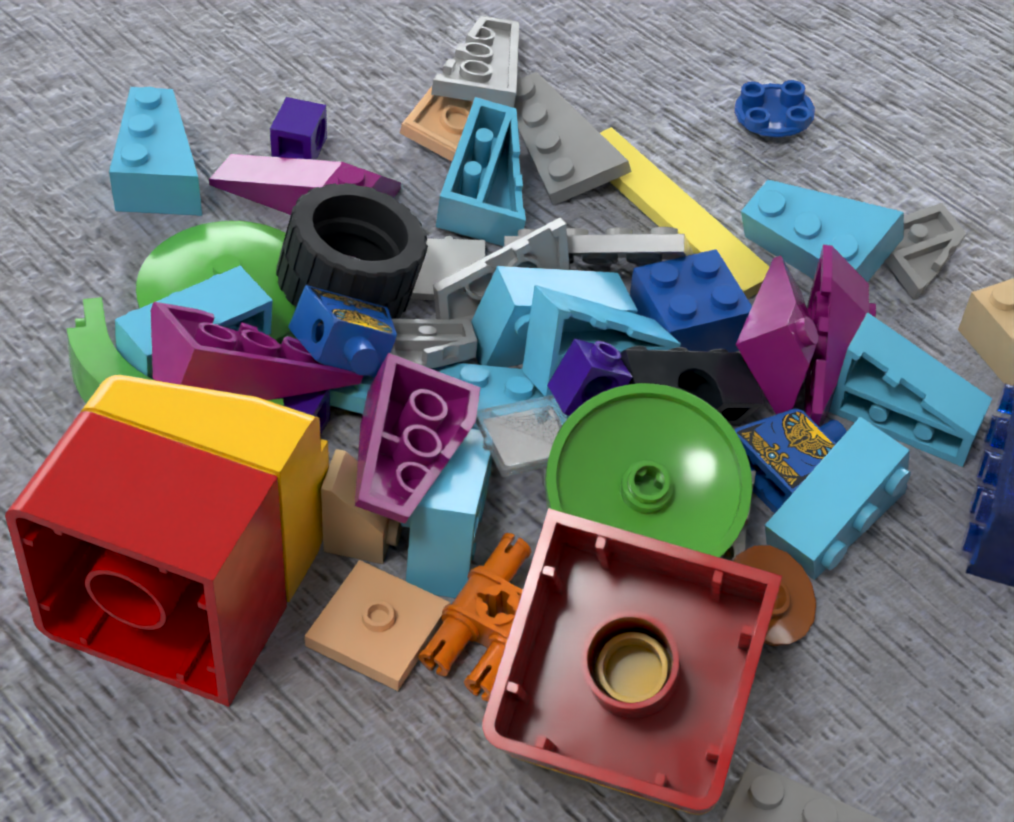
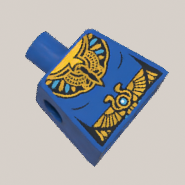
[288,285,397,377]
[734,408,847,514]

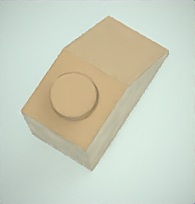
[321,449,403,564]

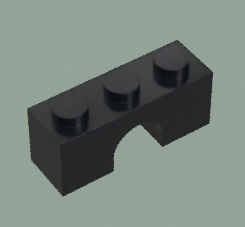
[620,346,764,426]

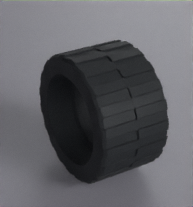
[276,183,428,324]

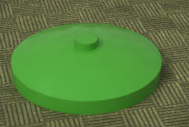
[136,221,297,344]
[545,383,752,558]

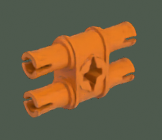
[418,533,532,701]

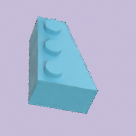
[109,87,202,216]
[741,180,904,282]
[471,266,638,367]
[522,285,681,398]
[829,312,992,467]

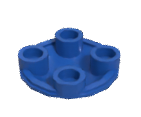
[734,80,815,137]

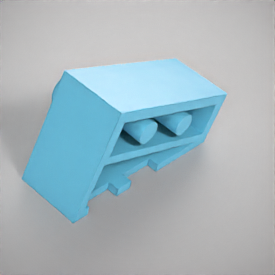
[436,97,526,246]
[115,266,273,380]
[765,417,911,580]
[401,429,495,598]

